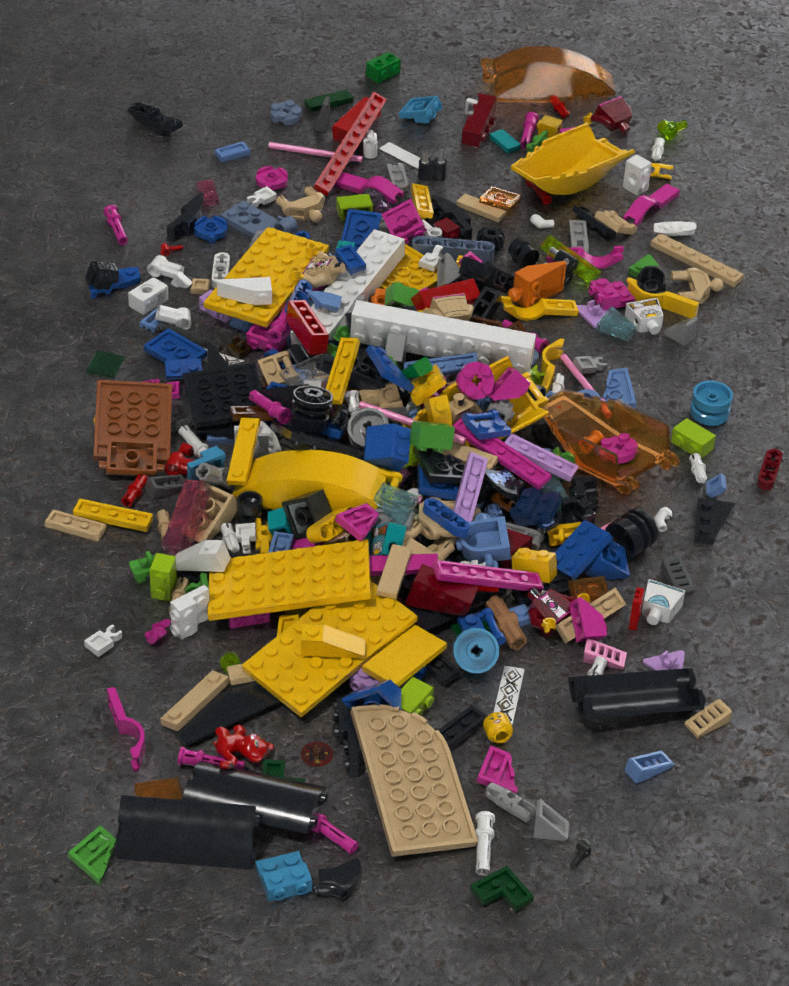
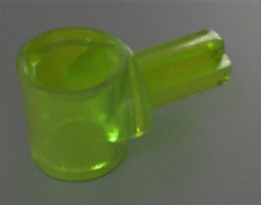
[657,120,688,140]

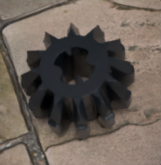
[477,226,505,251]

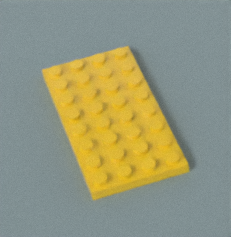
[204,227,329,328]
[207,539,371,621]
[242,581,418,718]

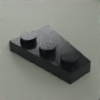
[694,498,736,545]

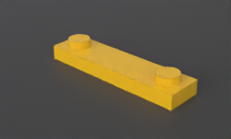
[411,183,433,219]
[325,338,360,405]
[226,418,261,486]
[73,498,153,532]

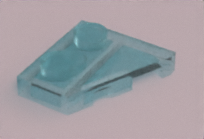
[596,307,636,341]
[374,483,419,525]

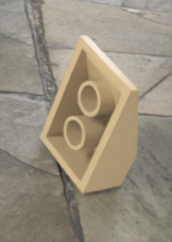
[173,481,238,543]

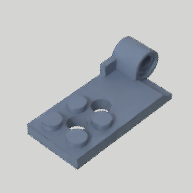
[220,201,298,238]

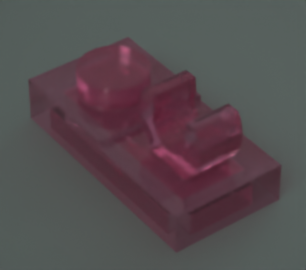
[197,180,219,206]

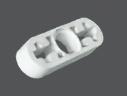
[212,252,230,288]

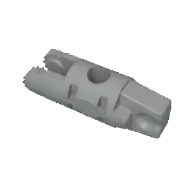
[485,783,536,822]

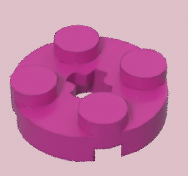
[256,166,288,191]
[456,362,494,400]
[600,433,638,464]

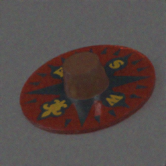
[301,741,333,767]

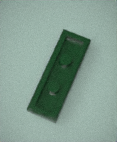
[304,89,353,112]

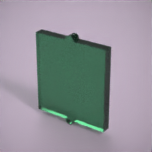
[86,351,126,378]

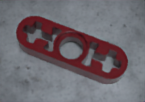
[757,448,783,490]

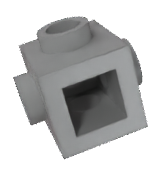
[487,399,515,423]

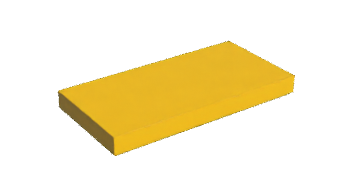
[362,625,447,687]

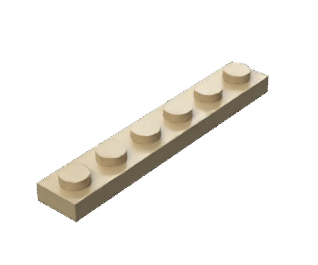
[650,233,744,287]

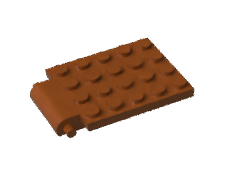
[93,380,172,477]

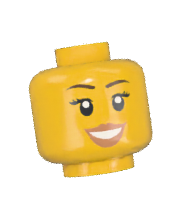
[483,712,513,744]

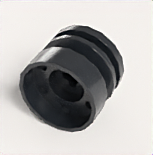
[290,386,333,433]
[605,508,658,559]

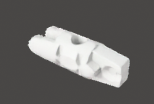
[653,221,697,237]

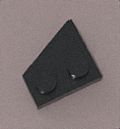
[195,421,240,439]

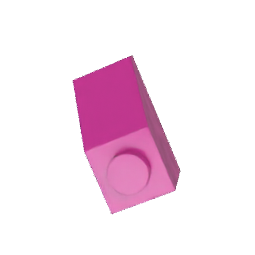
[486,367,531,400]
[569,597,607,642]

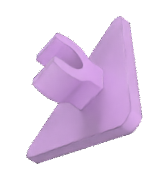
[577,300,612,328]
[643,650,685,671]

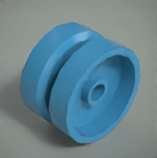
[690,380,733,426]
[453,628,499,673]

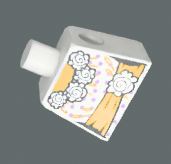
[624,298,663,335]

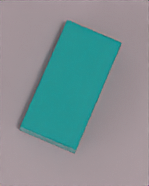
[490,129,521,154]

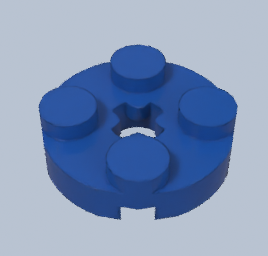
[194,216,228,243]

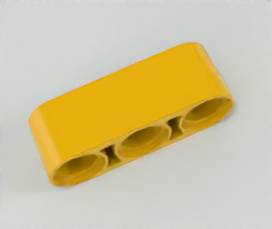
[306,506,354,544]

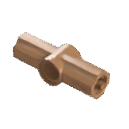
[485,595,527,650]

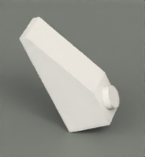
[217,277,272,305]
[176,540,231,572]

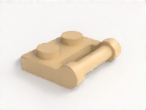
[594,210,637,235]
[257,351,301,385]

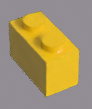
[511,548,557,583]

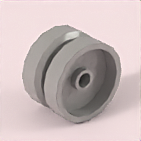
[347,408,389,455]

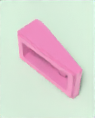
[583,639,627,670]

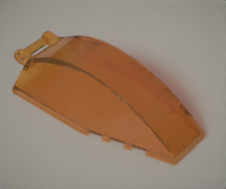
[480,46,616,102]

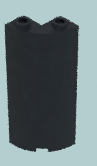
[568,668,706,719]
[182,761,328,834]
[116,795,260,870]

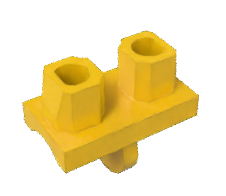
[547,522,581,546]

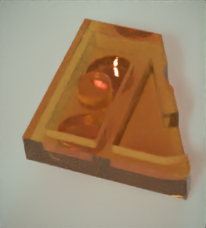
[568,576,608,604]

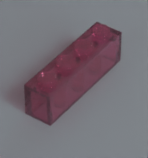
[161,479,210,556]

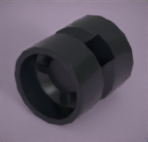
[508,237,540,267]
[237,491,263,525]

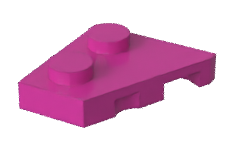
[335,503,379,542]
[476,745,518,794]

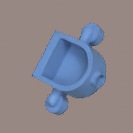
[456,513,511,568]

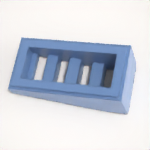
[625,750,674,783]

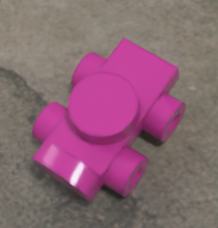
[145,619,171,644]

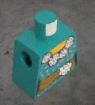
[370,522,406,556]

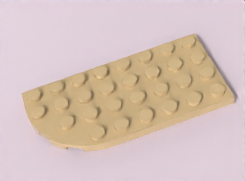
[351,705,478,857]

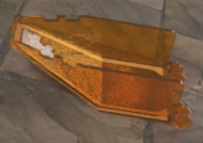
[542,389,680,495]

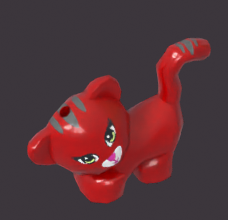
[212,725,274,769]

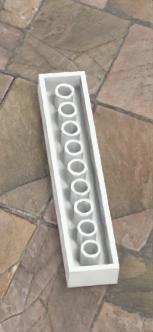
[290,229,405,355]
[350,300,536,374]

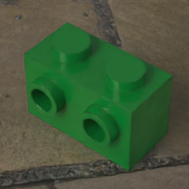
[366,52,401,83]

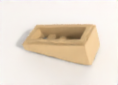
[684,699,732,738]

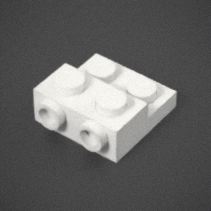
[170,585,209,640]

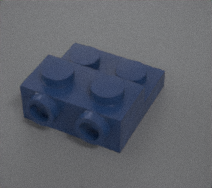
[510,488,562,526]

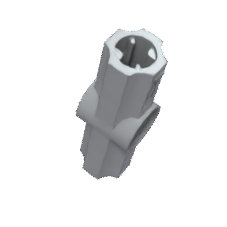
[196,463,236,490]

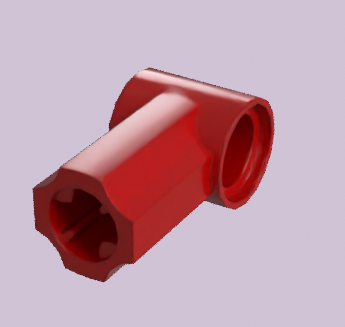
[164,452,194,475]

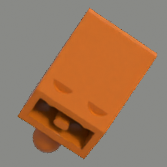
[508,261,567,308]

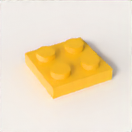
[409,364,447,407]

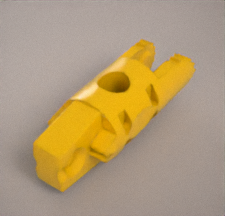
[650,163,674,180]
[256,518,273,554]

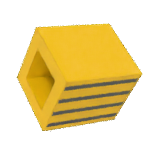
[537,115,563,138]

